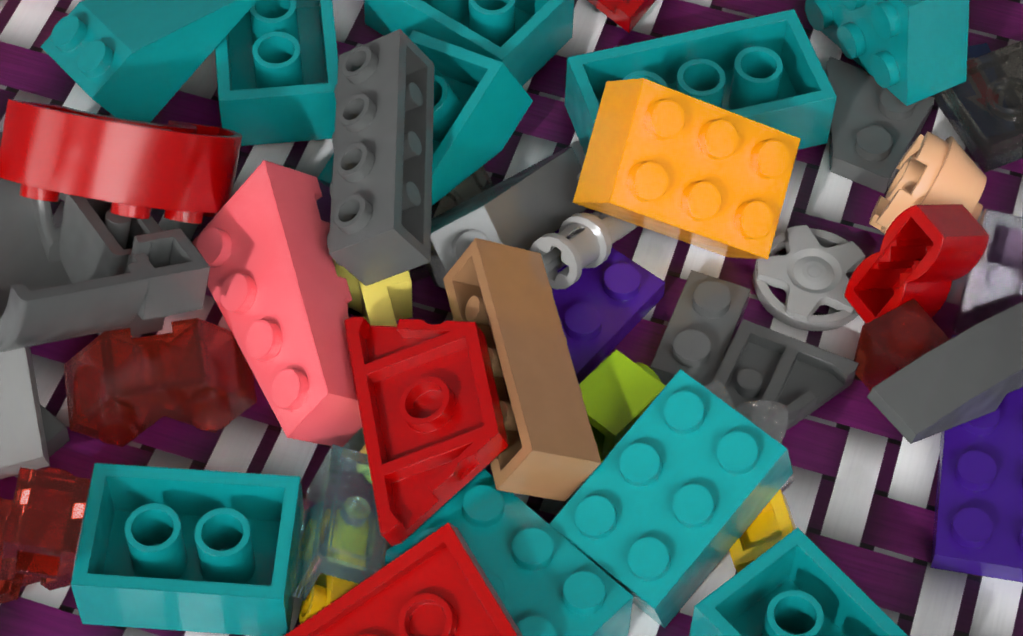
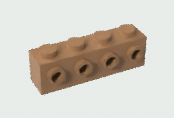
[443,238,601,502]

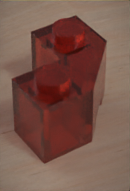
[63,318,257,447]
[0,467,90,604]

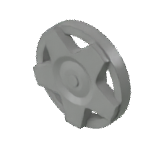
[753,225,865,331]

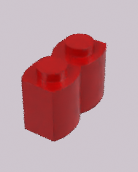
[844,204,989,328]

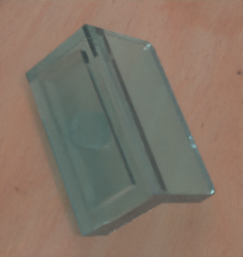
[291,444,387,600]

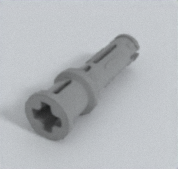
[530,211,638,290]

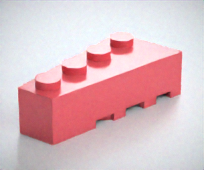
[192,160,362,448]

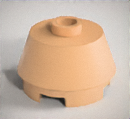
[869,131,987,234]

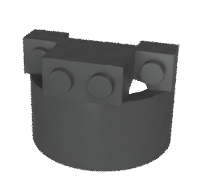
[0,132,210,352]

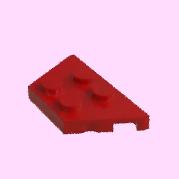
[344,317,509,546]

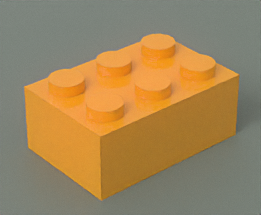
[572,78,801,259]

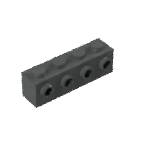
[327,29,434,286]

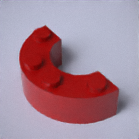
[0,99,242,224]

